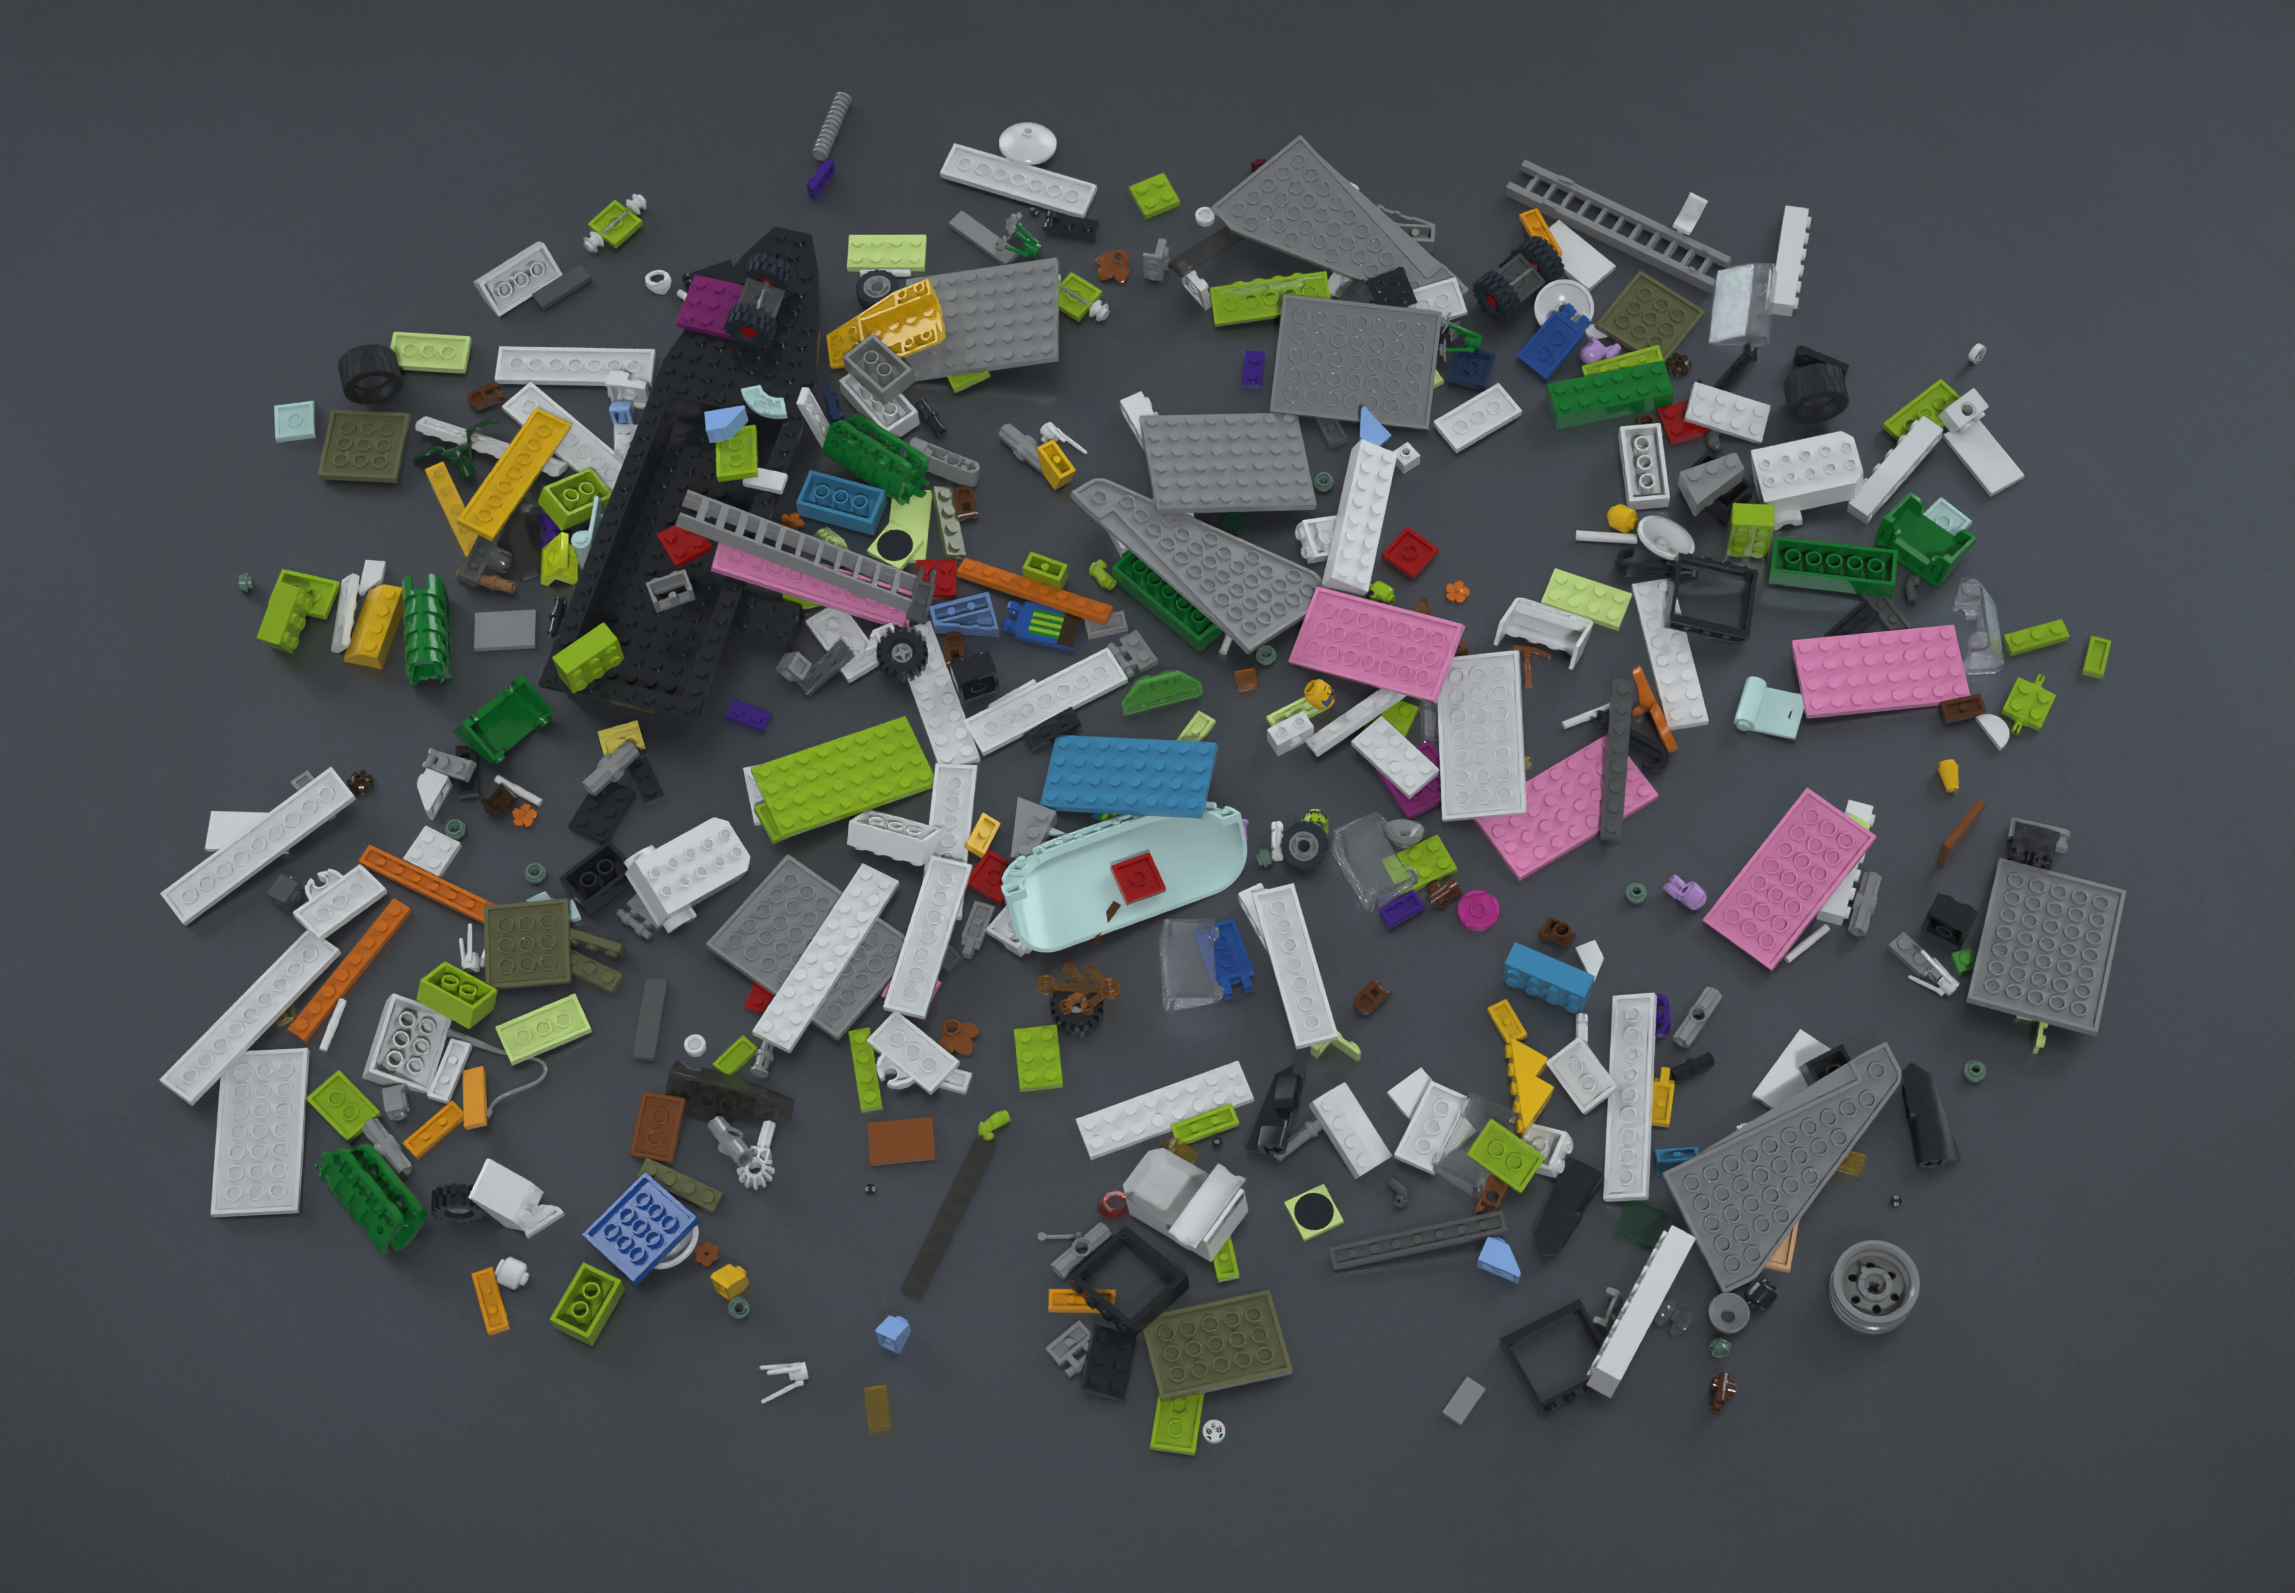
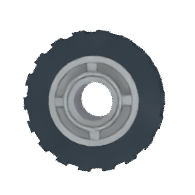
[856,269,900,309]
[1281,821,1329,869]

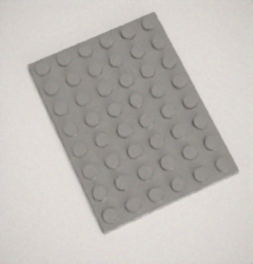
[904,257,1059,381]
[1270,294,1442,431]
[1139,413,1317,514]
[706,854,906,1041]
[1966,858,2126,1037]

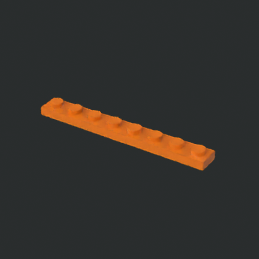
[957,558,1113,625]
[358,844,495,924]
[288,898,412,1043]

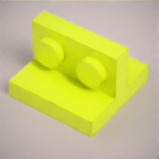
[541,532,578,586]

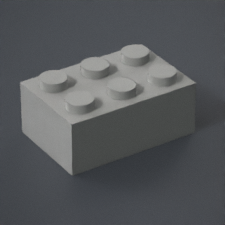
[843,333,914,406]

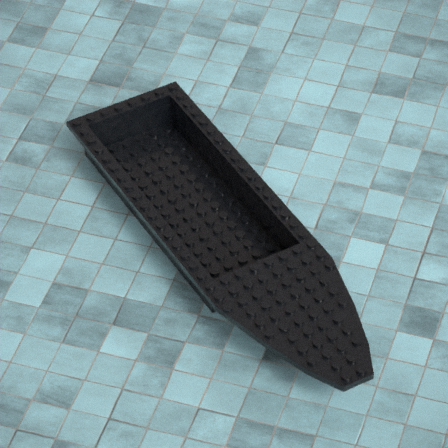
[538,227,821,727]

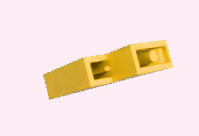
[425,461,478,558]
[1505,1038,1554,1140]

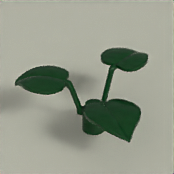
[413,419,499,479]

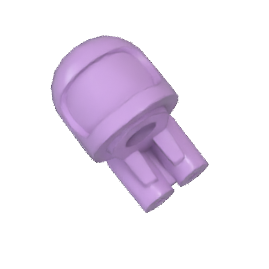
[1579,336,1621,364]
[1663,874,1707,910]

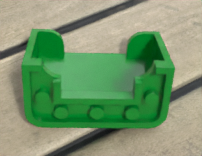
[1875,492,1977,586]
[453,674,554,764]

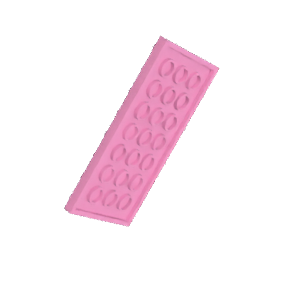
[1288,586,1465,703]
[1791,625,1970,719]
[1473,734,1659,881]
[1703,788,1877,972]

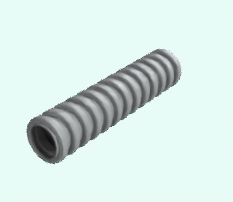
[811,92,851,161]

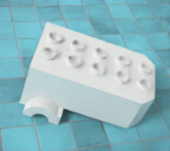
[1751,431,1863,530]
[624,817,750,934]
[1123,1148,1248,1262]

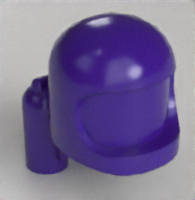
[538,513,561,548]

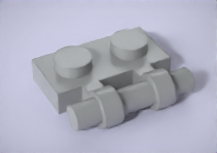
[1107,629,1158,678]
[617,893,663,940]
[1045,1320,1091,1378]

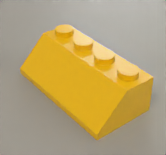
[343,584,404,669]

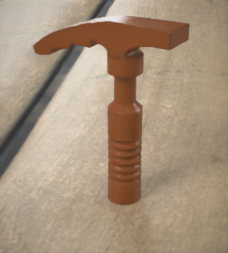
[1512,645,1552,689]

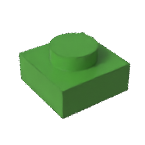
[1951,948,1976,975]

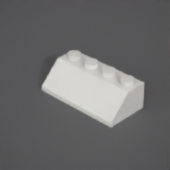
[473,242,563,317]
[847,809,943,866]
[1308,1082,1392,1180]

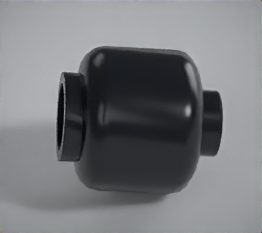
[1744,1278,1777,1312]

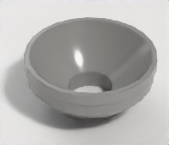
[1386,819,1424,848]
[1708,1293,1750,1334]

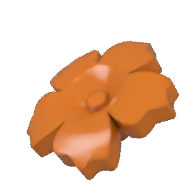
[780,512,804,531]
[1446,580,1470,604]
[512,803,537,827]

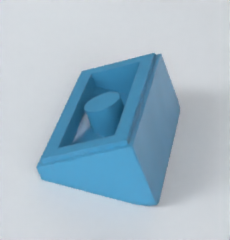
[1654,1147,1699,1176]

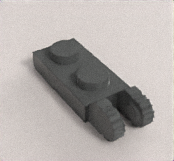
[906,566,937,624]

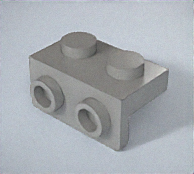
[1143,238,1170,281]

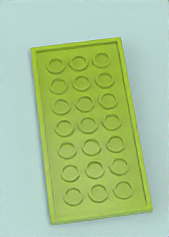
[751,716,934,840]

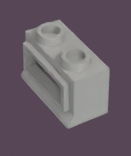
[646,569,695,613]

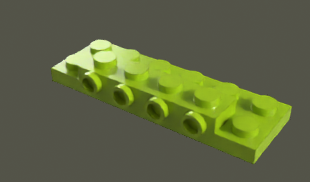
[1210,271,1331,327]

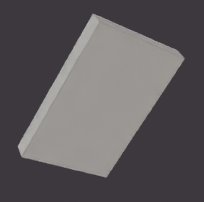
[474,609,537,652]

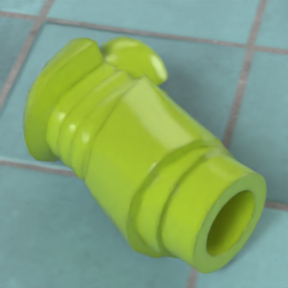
[1089,559,1116,590]
[978,1110,1011,1141]

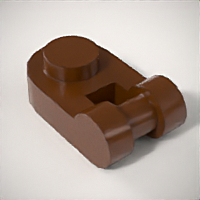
[467,382,505,410]
[954,486,979,522]
[944,632,966,669]
[1354,979,1392,1015]

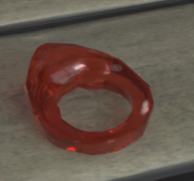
[1097,1190,1128,1218]

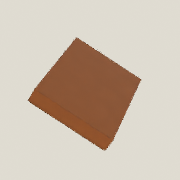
[1937,799,1986,866]
[630,1091,687,1163]
[867,1117,936,1166]

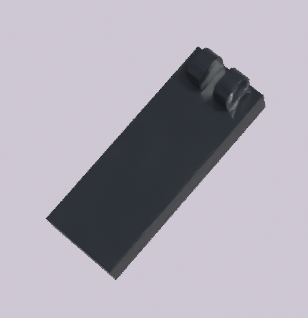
[681,259,733,293]
[1824,600,1879,637]
[1023,707,1082,752]

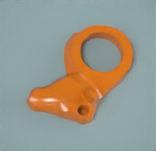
[1631,665,1678,754]

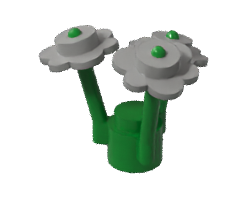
[995,212,1041,258]
[1438,312,1483,362]

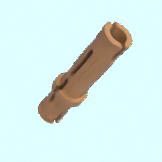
[455,567,516,594]

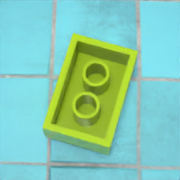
[538,467,612,531]
[1726,503,1774,558]
[257,581,313,654]
[552,622,624,694]
[416,962,498,1029]
[549,1262,626,1346]

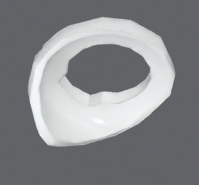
[645,270,671,295]

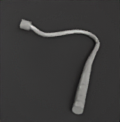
[446,1028,548,1120]

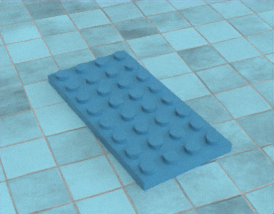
[1040,735,1218,819]

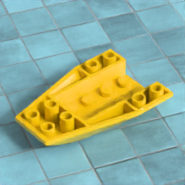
[826,278,946,369]

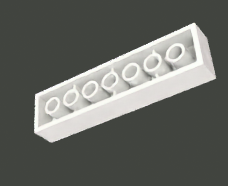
[1321,439,1397,598]
[1587,1225,1696,1398]

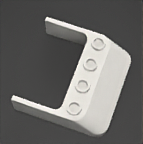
[1493,598,1593,670]

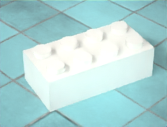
[839,374,920,445]
[1618,423,1670,510]

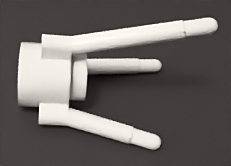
[1040,422,1087,454]
[459,924,485,973]
[1908,950,1960,997]
[759,1362,808,1404]

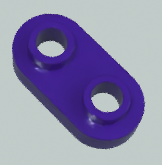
[1655,994,1671,1038]

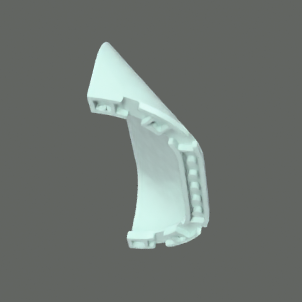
[1001,801,1247,953]

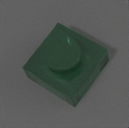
[1220,512,1247,537]

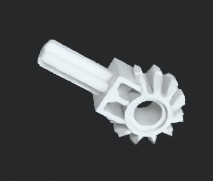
[737,1120,776,1191]

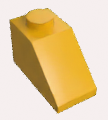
[1036,439,1076,490]
[710,1264,749,1301]

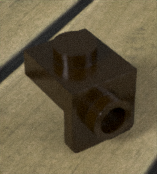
[480,784,518,817]

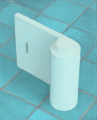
[571,496,604,570]
[1734,676,1804,740]

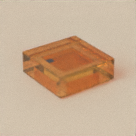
[1234,668,1259,693]

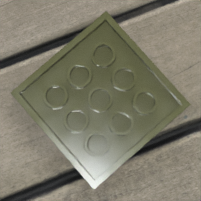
[1595,270,1705,363]
[317,410,411,483]
[484,898,572,990]

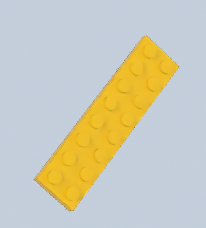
[457,407,571,542]

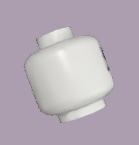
[494,1257,529,1290]

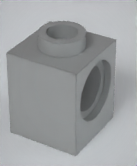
[775,652,812,682]

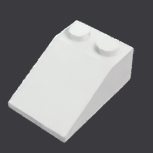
[468,1159,544,1231]

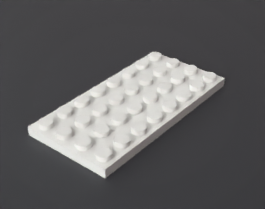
[1437,650,1527,822]
[211,1048,310,1217]

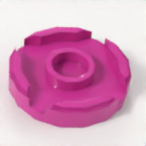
[1457,890,1500,931]

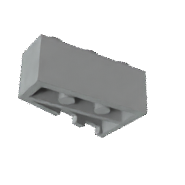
[1378,204,1435,252]
[1678,452,1744,517]
[1011,797,1057,862]

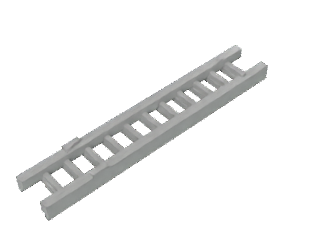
[1505,160,1731,294]
[675,490,917,613]

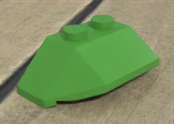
[1122,670,1203,716]

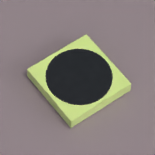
[867,521,924,570]
[1284,1184,1344,1242]

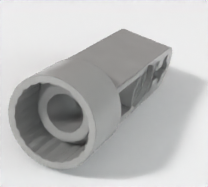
[905,437,980,487]

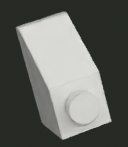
[417,768,452,820]

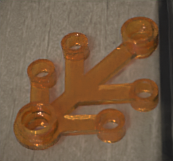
[1037,963,1121,1015]

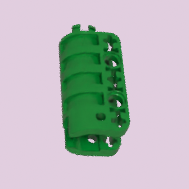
[823,414,930,505]
[402,573,452,686]
[315,1144,427,1256]

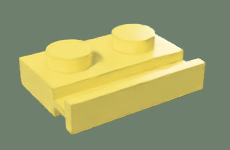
[598,720,646,757]

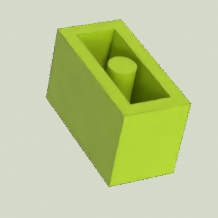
[1022,552,1069,590]

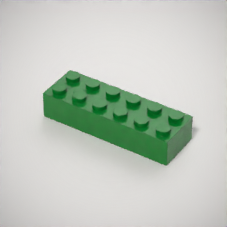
[1546,360,1674,430]
[1768,536,1898,598]
[1111,551,1223,653]

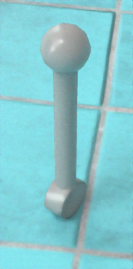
[1038,1232,1084,1242]

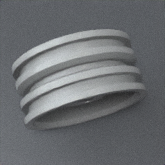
[1828,1240,1920,1334]

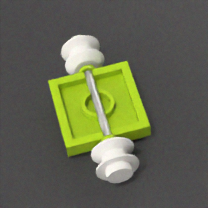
[583,194,646,253]
[1059,272,1110,322]

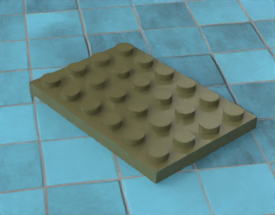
[1142,1290,1293,1402]

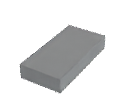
[1084,610,1128,639]
[1442,1376,1486,1427]

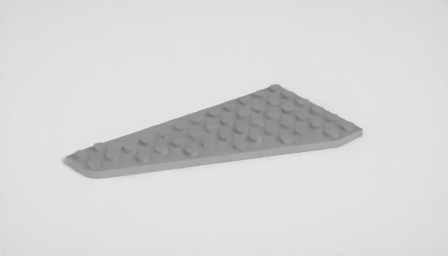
[1211,135,1469,297]
[1070,478,1326,654]
[1661,1042,1902,1293]

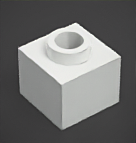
[1393,442,1420,474]

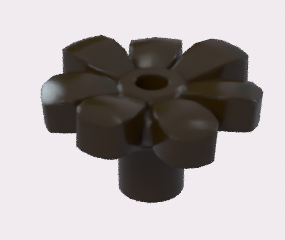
[1666,353,1692,377]
[347,770,374,795]

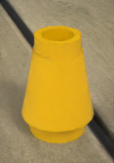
[1937,759,1959,792]

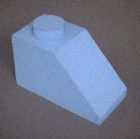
[609,400,635,426]
[704,405,748,443]
[1359,406,1391,447]
[1477,1236,1521,1284]
[875,1315,911,1354]

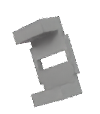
[1593,1287,1623,1335]

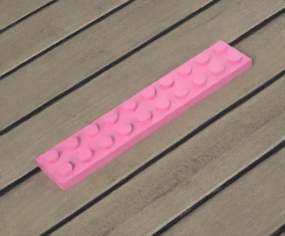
[710,542,912,630]

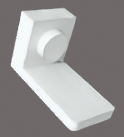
[1672,193,1708,235]

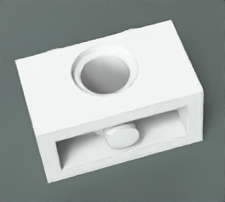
[1938,388,1989,435]
[1267,711,1314,756]

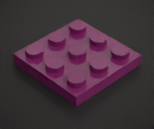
[676,275,744,340]
[1376,740,1442,820]

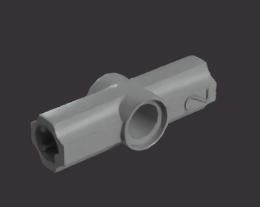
[998,423,1043,473]
[582,741,640,796]
[1848,871,1882,936]
[1673,987,1723,1049]
[707,1116,754,1167]
[362,1118,413,1178]
[1051,1222,1113,1280]

